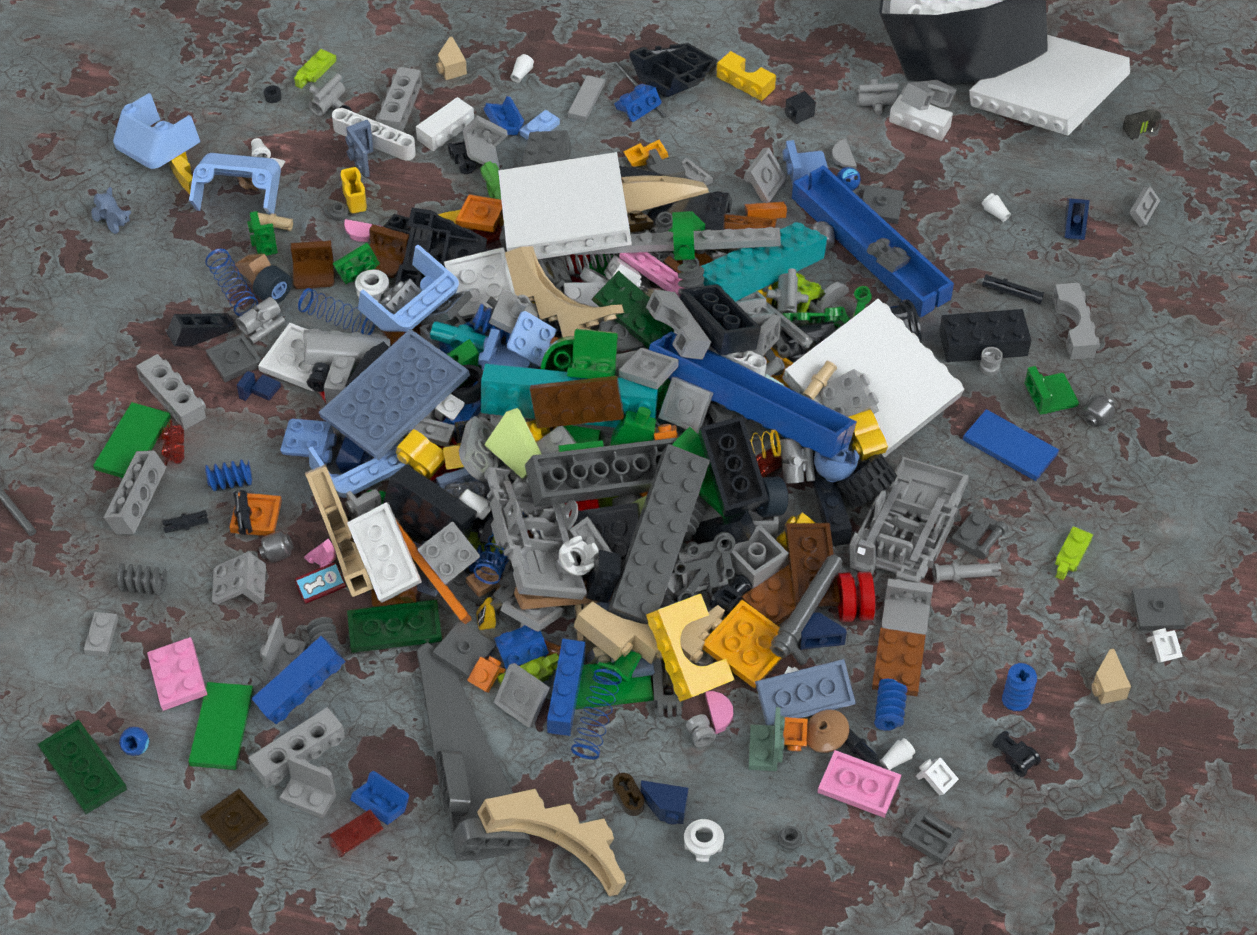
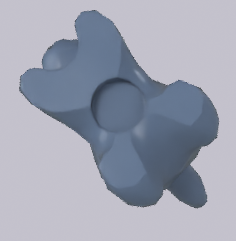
[91,187,131,234]

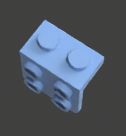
[507,311,557,368]

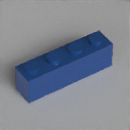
[252,636,346,724]
[547,639,585,736]

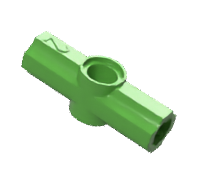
[480,161,501,200]

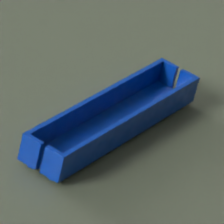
[792,165,954,318]
[649,331,857,458]

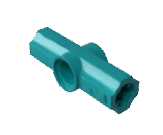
[430,321,489,353]

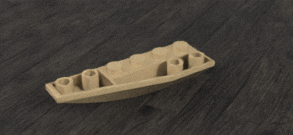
[621,175,709,214]

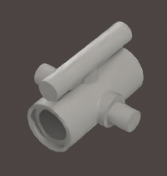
[308,73,345,116]
[856,79,898,114]
[766,269,808,314]
[236,297,285,344]
[780,439,815,483]

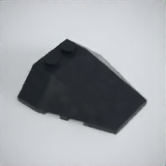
[629,43,717,97]
[649,191,732,233]
[395,207,487,288]

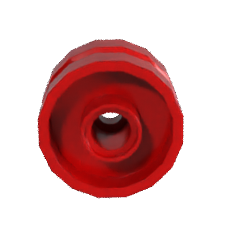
[837,571,875,623]

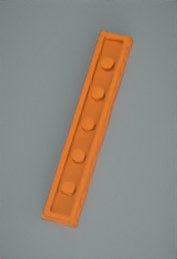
[396,520,472,624]

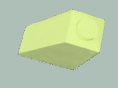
[484,408,541,479]

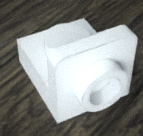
[434,394,465,421]
[1147,628,1183,663]
[916,758,958,796]

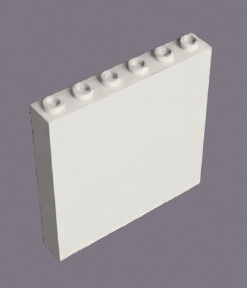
[969,35,1130,135]
[498,152,632,259]
[782,299,964,463]

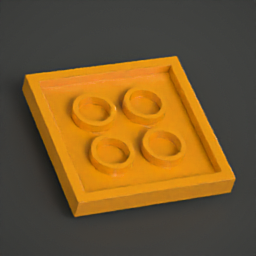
[702,600,782,689]

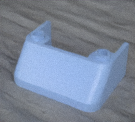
[113,93,200,169]
[189,153,281,215]
[358,245,459,332]
[308,438,411,498]

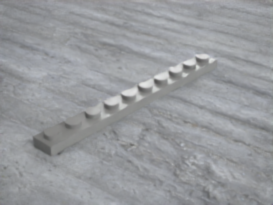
[575,227,781,255]

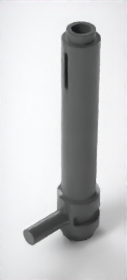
[770,555,842,665]

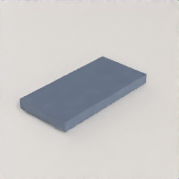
[755,659,856,726]

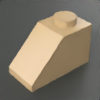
[436,37,467,80]
[1092,649,1131,704]

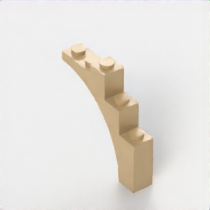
[505,246,624,337]
[305,464,373,597]
[574,601,725,664]
[477,789,626,897]

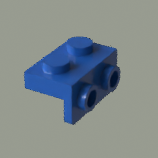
[614,84,662,122]
[484,96,524,135]
[494,625,549,669]
[350,771,409,825]

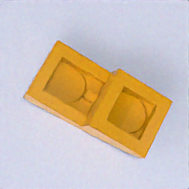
[623,139,669,167]

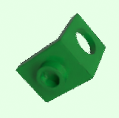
[598,651,642,682]

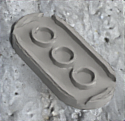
[459,416,500,482]

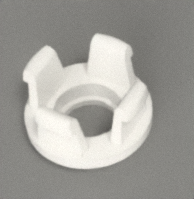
[355,270,389,301]
[559,536,598,576]
[684,819,724,862]

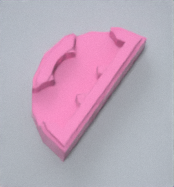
[344,219,379,242]
[304,539,336,568]
[705,691,733,734]

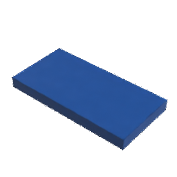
[963,409,1059,481]

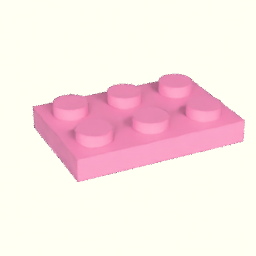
[147,637,208,711]
[818,750,901,818]

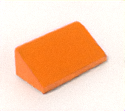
[745,202,787,219]

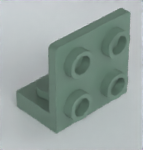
[748,707,785,771]

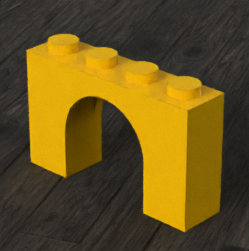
[646,594,734,701]

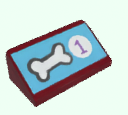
[295,562,346,604]

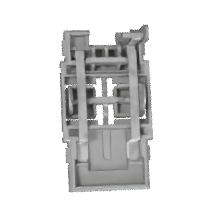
[850,457,969,583]
[484,467,587,600]

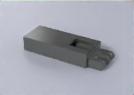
[652,658,683,717]

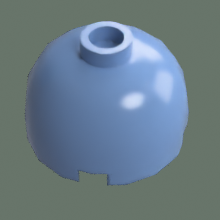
[814,445,859,482]

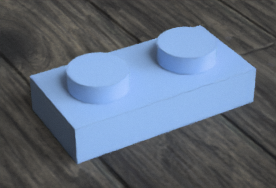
[519,110,560,140]

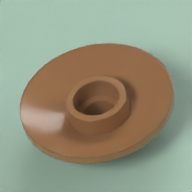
[806,710,849,753]

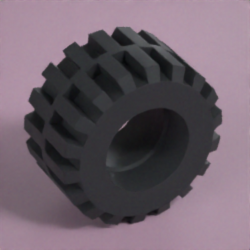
[838,454,897,507]

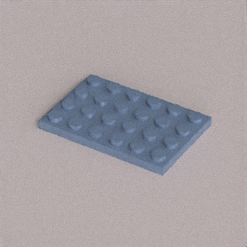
[319,329,470,460]

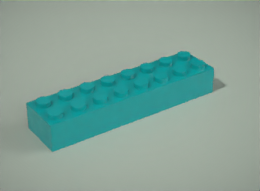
[701,222,827,302]
[481,364,658,428]

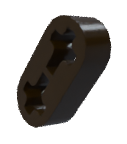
[613,773,644,816]

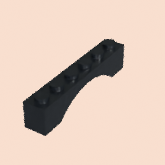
[801,446,852,546]

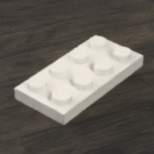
[347,502,422,602]

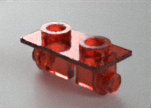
[161,419,184,466]

